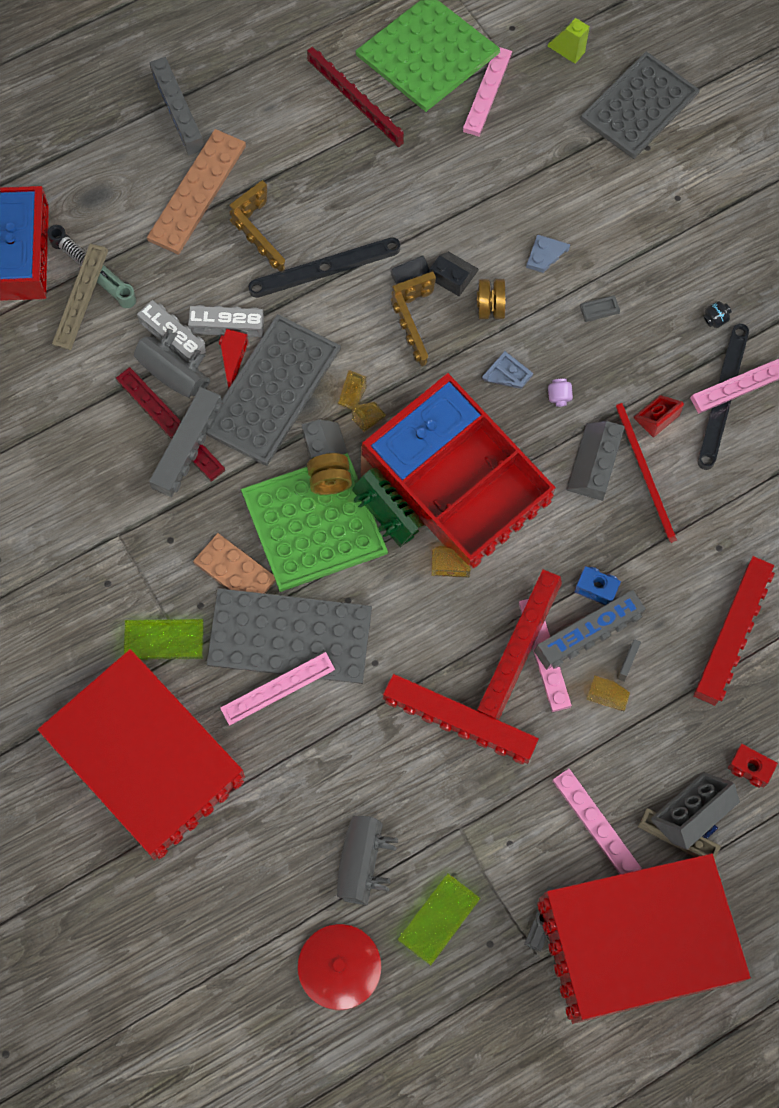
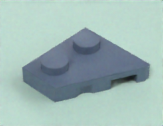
[526,235,570,273]
[482,351,533,389]

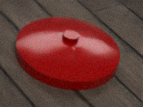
[298,924,381,1011]

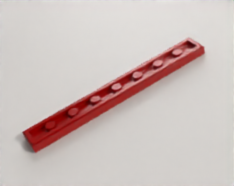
[616,403,677,543]

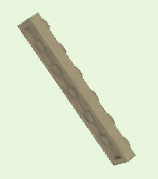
[52,243,109,351]

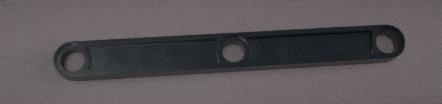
[248,237,400,298]
[698,323,749,470]

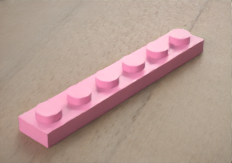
[463,47,512,137]
[690,359,779,414]
[519,599,572,712]
[221,652,335,726]
[552,769,642,874]

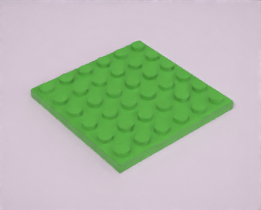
[355,0,500,112]
[241,453,388,592]

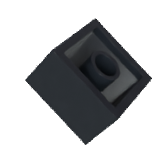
[429,251,479,296]

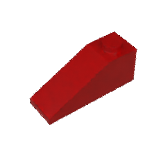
[219,329,249,389]

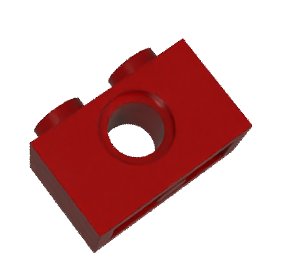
[727,744,778,788]

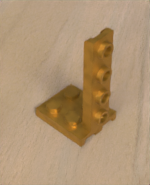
[229,180,285,271]
[391,272,436,367]

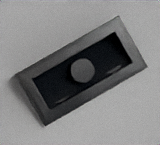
[391,255,430,285]

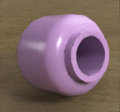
[548,379,573,407]

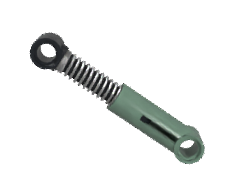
[47,224,136,308]

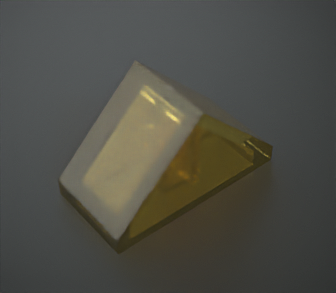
[338,370,367,411]
[352,402,386,432]

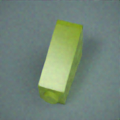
[548,18,590,64]

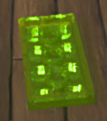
[124,619,204,660]
[398,873,481,966]

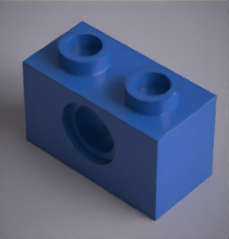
[575,566,621,605]

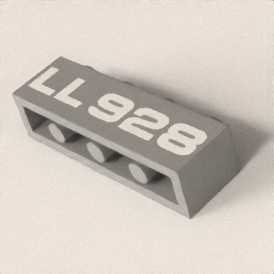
[137,300,206,362]
[188,305,264,337]

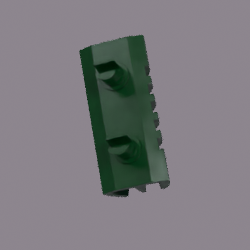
[352,468,426,547]

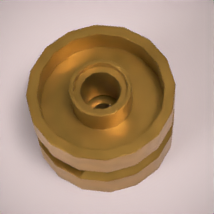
[477,279,505,319]
[307,453,352,495]

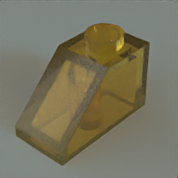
[431,546,471,578]
[586,675,630,712]

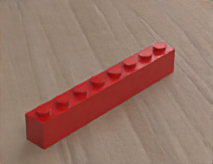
[693,556,775,706]
[477,569,562,720]
[383,674,539,764]

